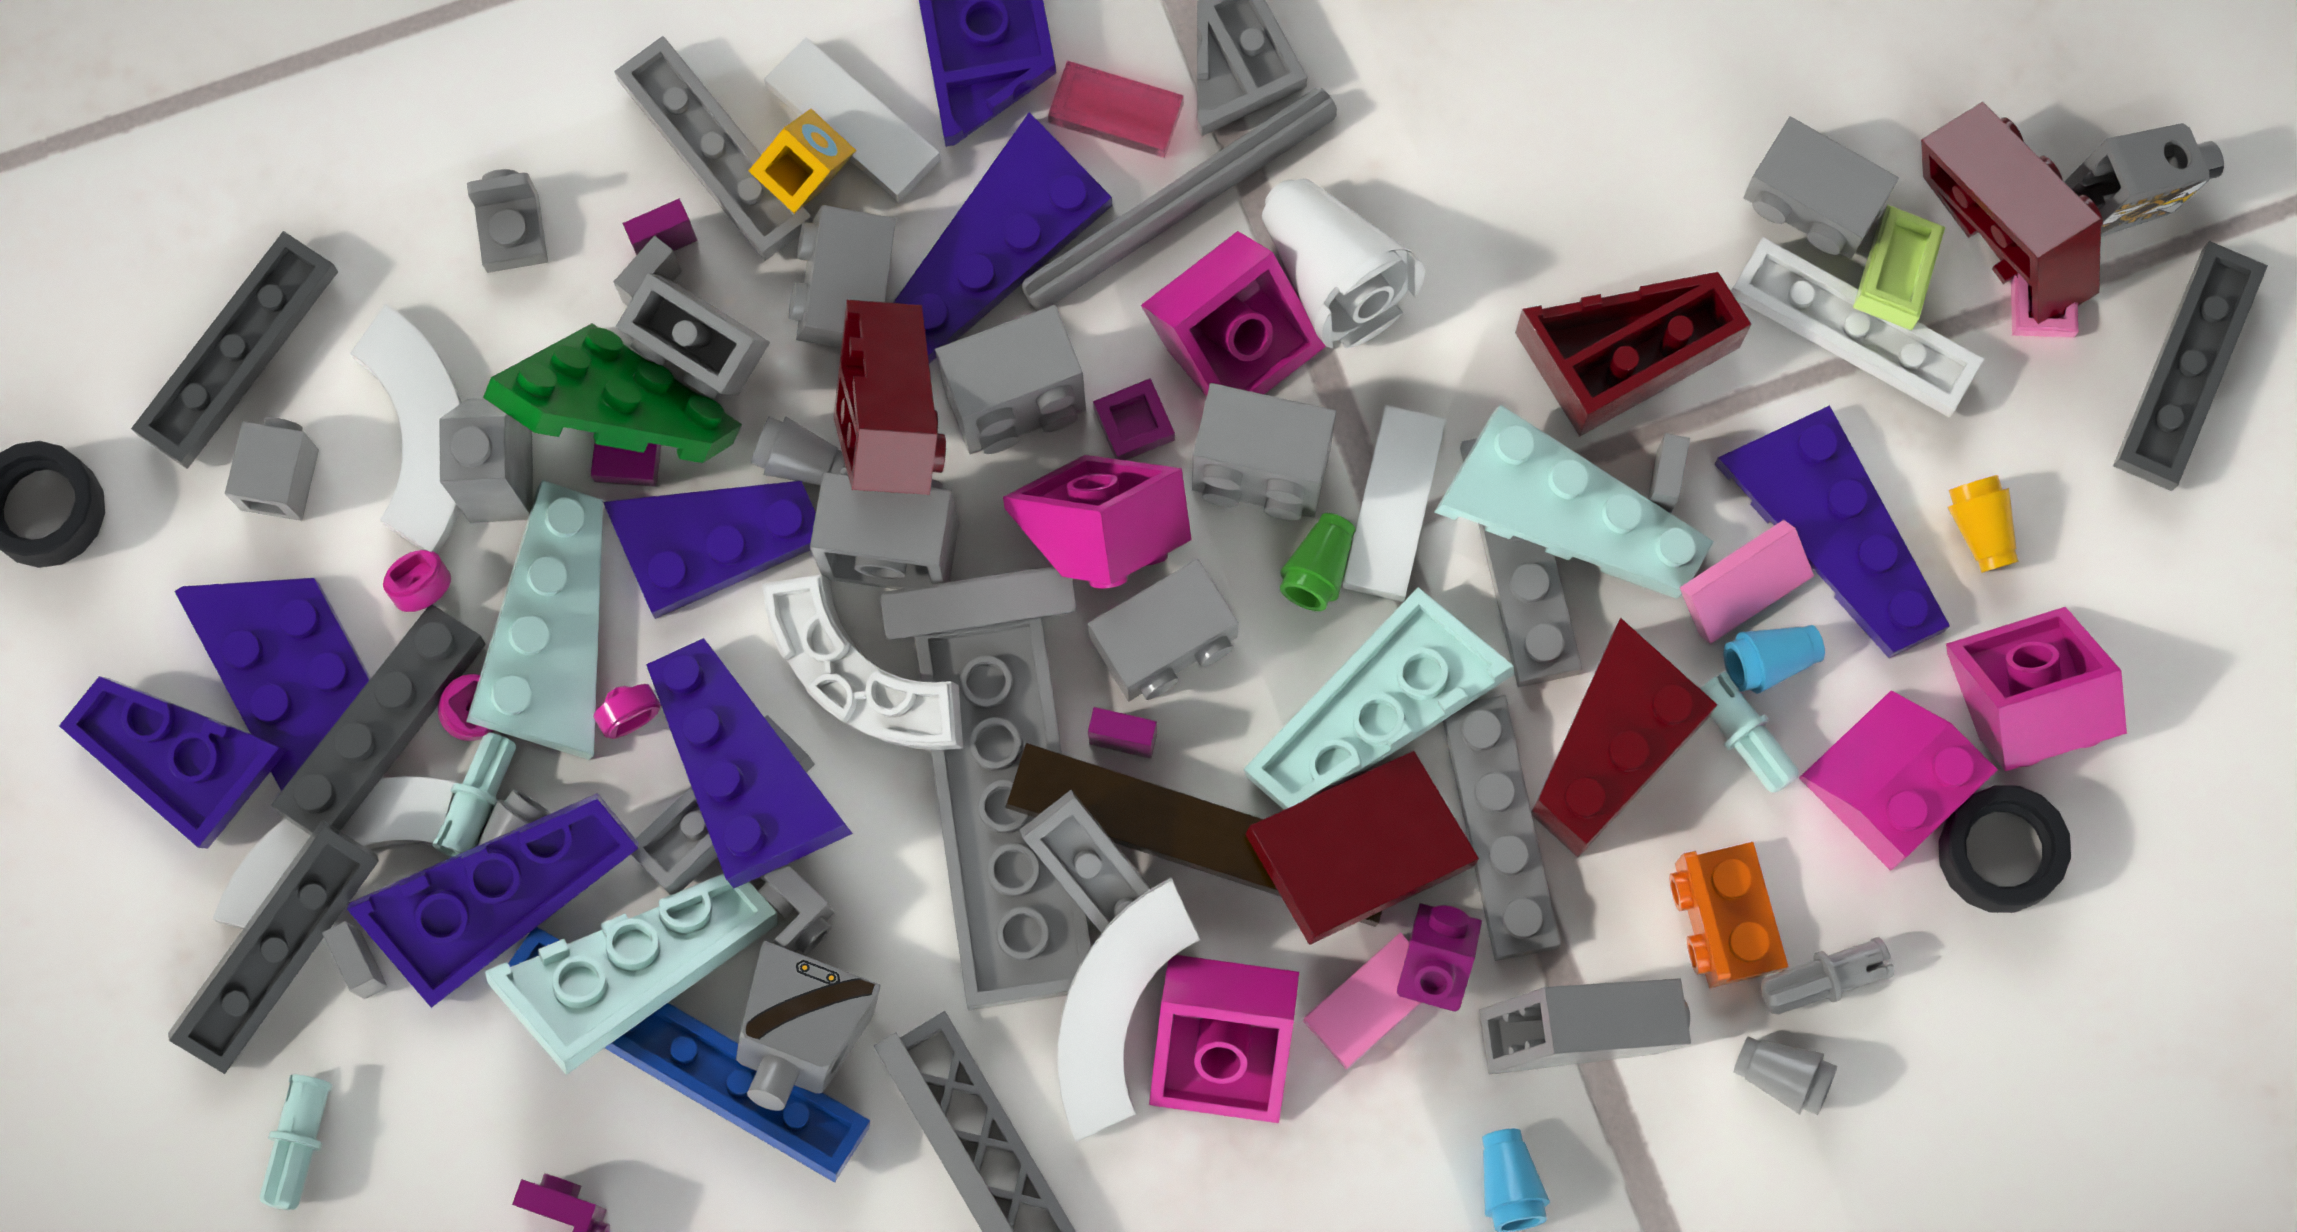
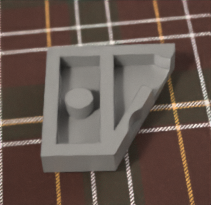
[1197,0,1308,136]

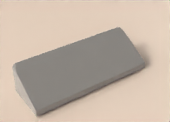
[880,566,1077,640]

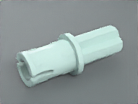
[1700,671,1799,793]
[432,732,516,857]
[259,1074,332,1210]

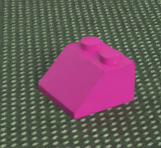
[1141,231,1326,397]
[1003,455,1192,589]
[1946,607,2127,772]
[1799,690,1998,871]
[1149,955,1299,1123]

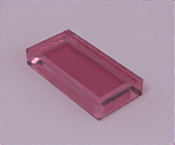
[1048,60,1184,158]

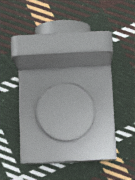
[467,169,548,273]
[758,864,834,955]

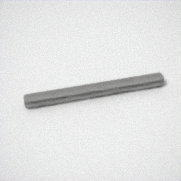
[1022,88,1337,311]

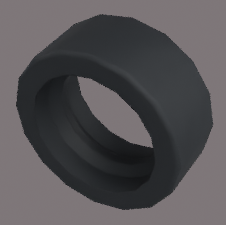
[0,441,105,568]
[1938,785,2071,913]

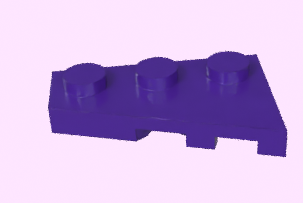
[603,481,816,619]
[59,676,288,849]

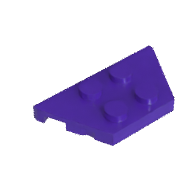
[919,0,1056,147]
[174,578,371,791]

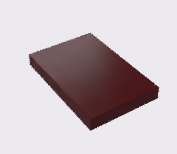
[1245,750,1479,945]

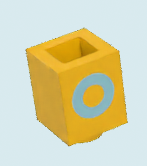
[748,109,857,214]

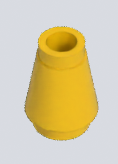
[1947,475,2019,573]

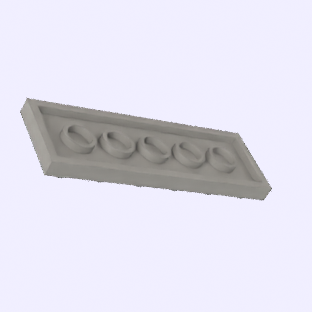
[915,617,1091,1010]

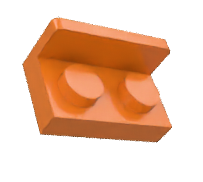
[1669,842,1789,989]

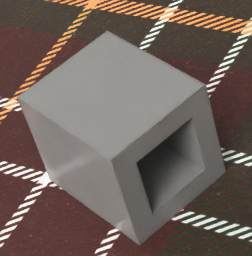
[225,417,319,521]

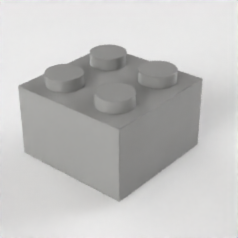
[935,305,1086,454]
[1192,383,1336,521]
[810,467,959,590]

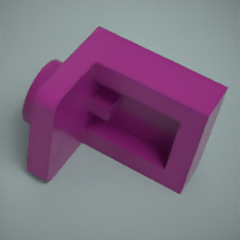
[1397,903,1482,1012]
[512,1173,610,1232]

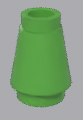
[1280,513,1356,611]

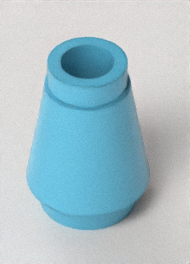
[1723,625,1825,694]
[1482,1128,1550,1232]

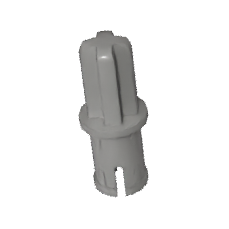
[1761,937,1894,1014]

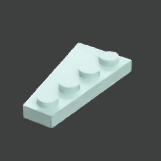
[1434,405,1714,599]
[466,480,603,760]
[1244,587,1515,810]
[485,874,778,1075]

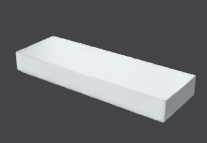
[764,37,941,202]
[1342,405,1447,602]

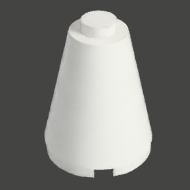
[1262,179,1425,349]

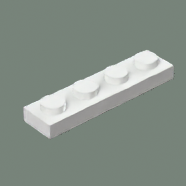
[1731,237,1984,418]

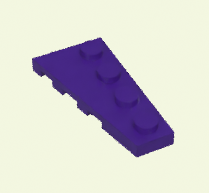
[893,112,1112,364]
[1714,405,1950,658]
[646,638,853,889]
[347,793,639,1008]

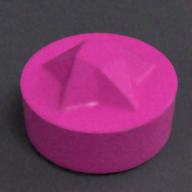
[383,550,451,612]
[438,674,494,741]
[593,684,661,739]

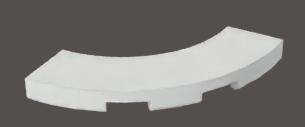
[350,304,462,554]
[762,575,963,750]
[213,776,456,929]
[1058,877,1200,1142]

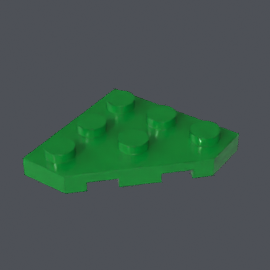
[483,323,742,463]

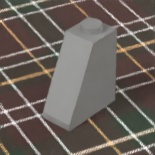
[439,398,533,523]
[1479,978,1691,1074]

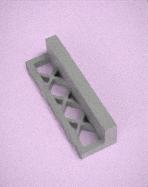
[874,1011,1076,1232]

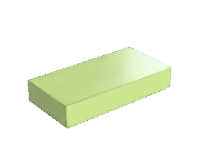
[1853,205,1945,331]

